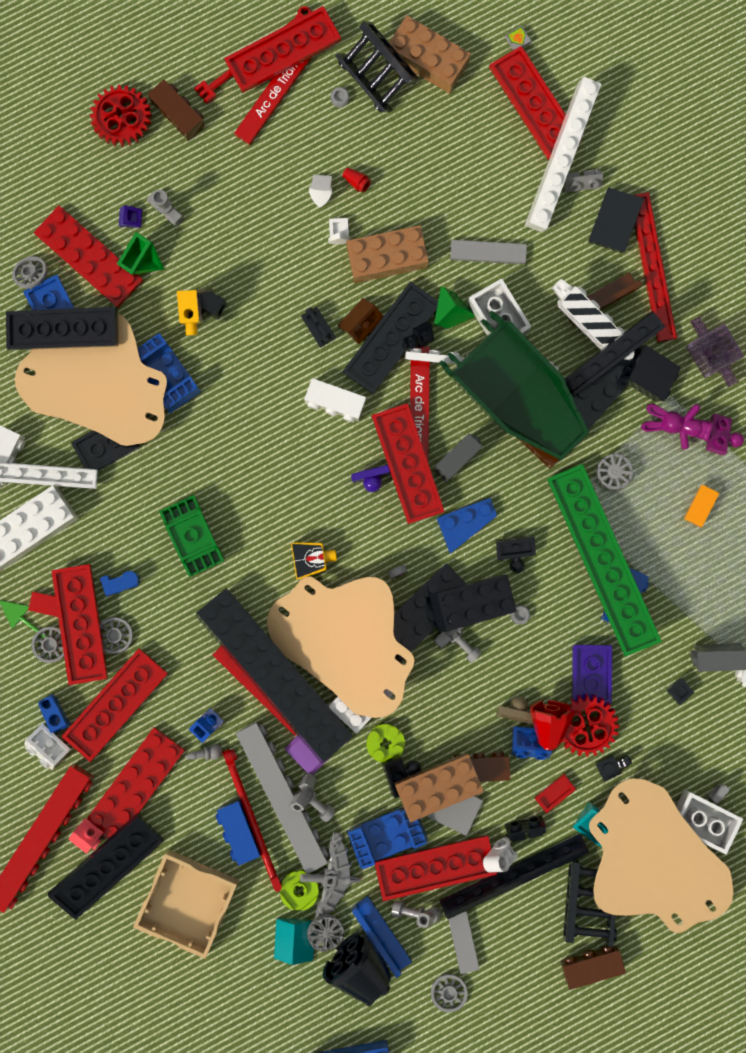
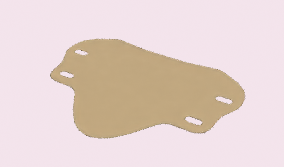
[15,313,167,446]
[267,576,415,718]
[589,778,734,933]

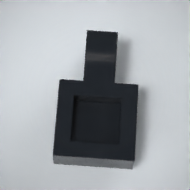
[403,321,434,349]
[595,755,632,782]

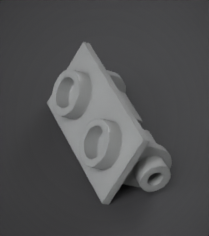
[564,169,603,193]

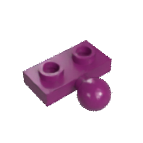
[706,413,744,456]

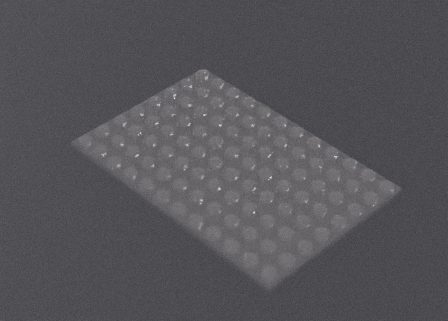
[590,396,746,649]

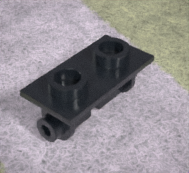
[301,306,336,348]
[504,816,546,842]

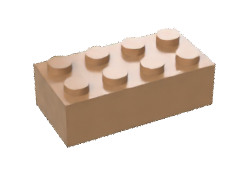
[389,15,471,94]
[346,225,429,283]
[394,753,484,823]

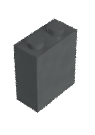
[434,434,482,483]
[690,643,746,672]

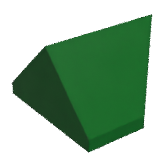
[117,232,165,275]
[434,287,475,329]

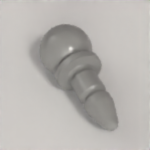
[185,744,222,760]

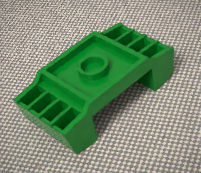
[159,495,225,577]

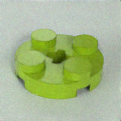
[366,723,405,762]
[280,869,319,911]

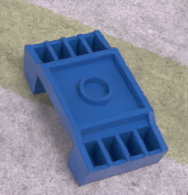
[138,333,201,414]
[346,807,429,869]

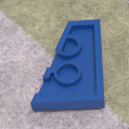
[436,498,497,553]

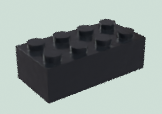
[429,574,517,632]

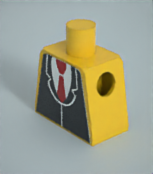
[177,290,202,336]
[291,543,337,580]

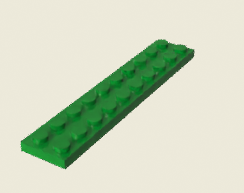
[547,464,662,657]

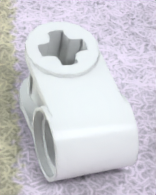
[483,837,518,873]

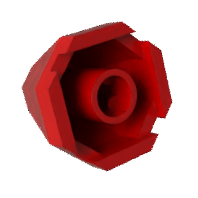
[530,700,574,750]

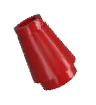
[342,167,371,193]

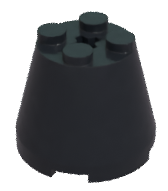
[323,933,391,1006]

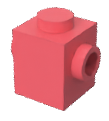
[68,818,103,854]

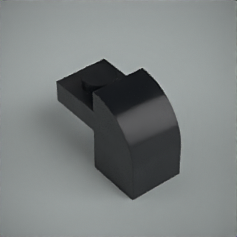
[188,292,227,326]

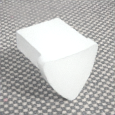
[309,175,332,207]
[328,218,351,244]

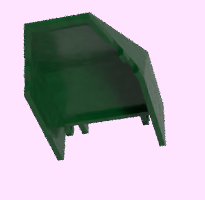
[439,310,589,460]

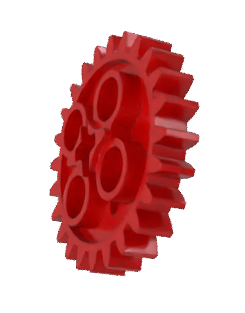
[90,84,152,147]
[561,694,619,757]

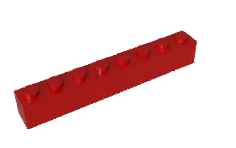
[0,764,94,913]

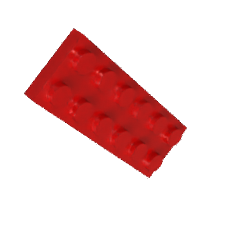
[224,6,341,94]
[489,46,566,161]
[33,205,143,308]
[371,403,445,524]
[51,564,109,685]
[61,648,169,762]
[87,727,185,840]
[375,835,497,901]

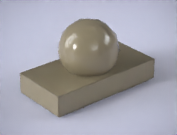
[496,696,533,724]

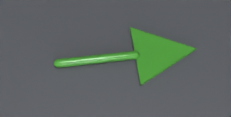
[0,601,48,638]

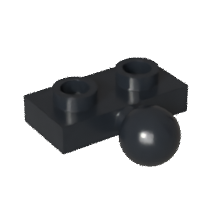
[495,535,536,573]
[381,755,421,799]

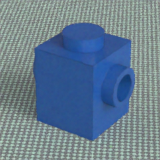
[189,708,224,743]

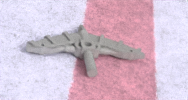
[300,832,360,924]

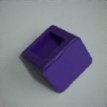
[119,205,142,228]

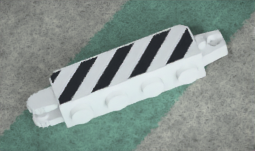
[552,279,634,360]

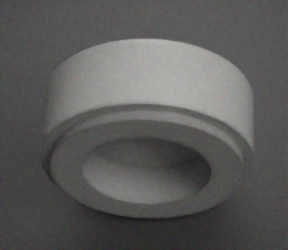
[331,87,349,108]
[388,565,408,579]
[510,605,530,625]

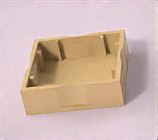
[133,849,239,959]

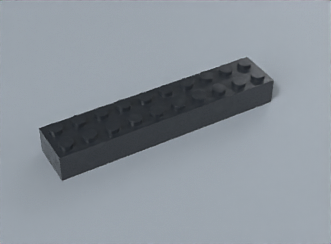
[196,588,353,764]

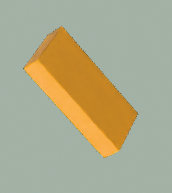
[683,484,719,528]

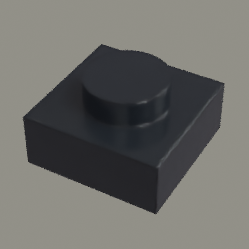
[666,678,695,705]

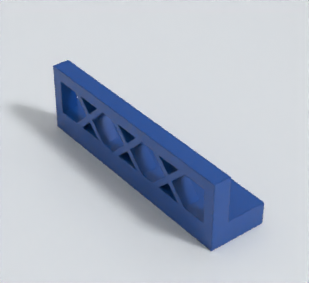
[352,895,412,978]

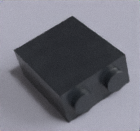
[619,345,681,401]

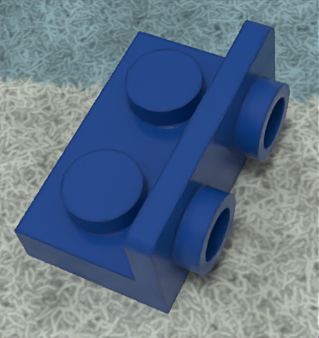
[511,726,552,760]

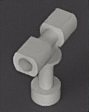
[147,190,184,226]
[433,627,482,663]
[290,773,335,822]
[392,900,442,928]

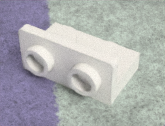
[25,723,71,770]

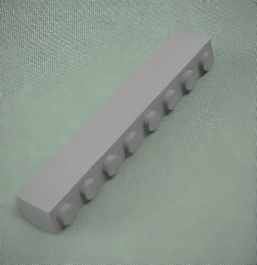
[236,721,330,874]

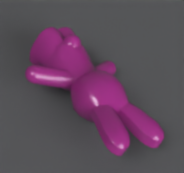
[641,403,713,450]

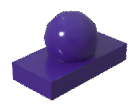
[351,465,390,493]

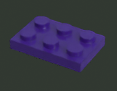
[572,645,612,704]

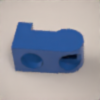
[100,571,140,596]
[38,694,71,733]

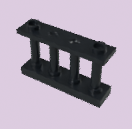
[335,21,420,113]
[563,859,617,947]

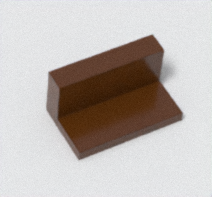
[337,298,384,344]

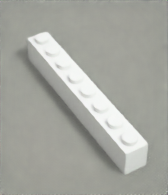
[524,77,601,232]

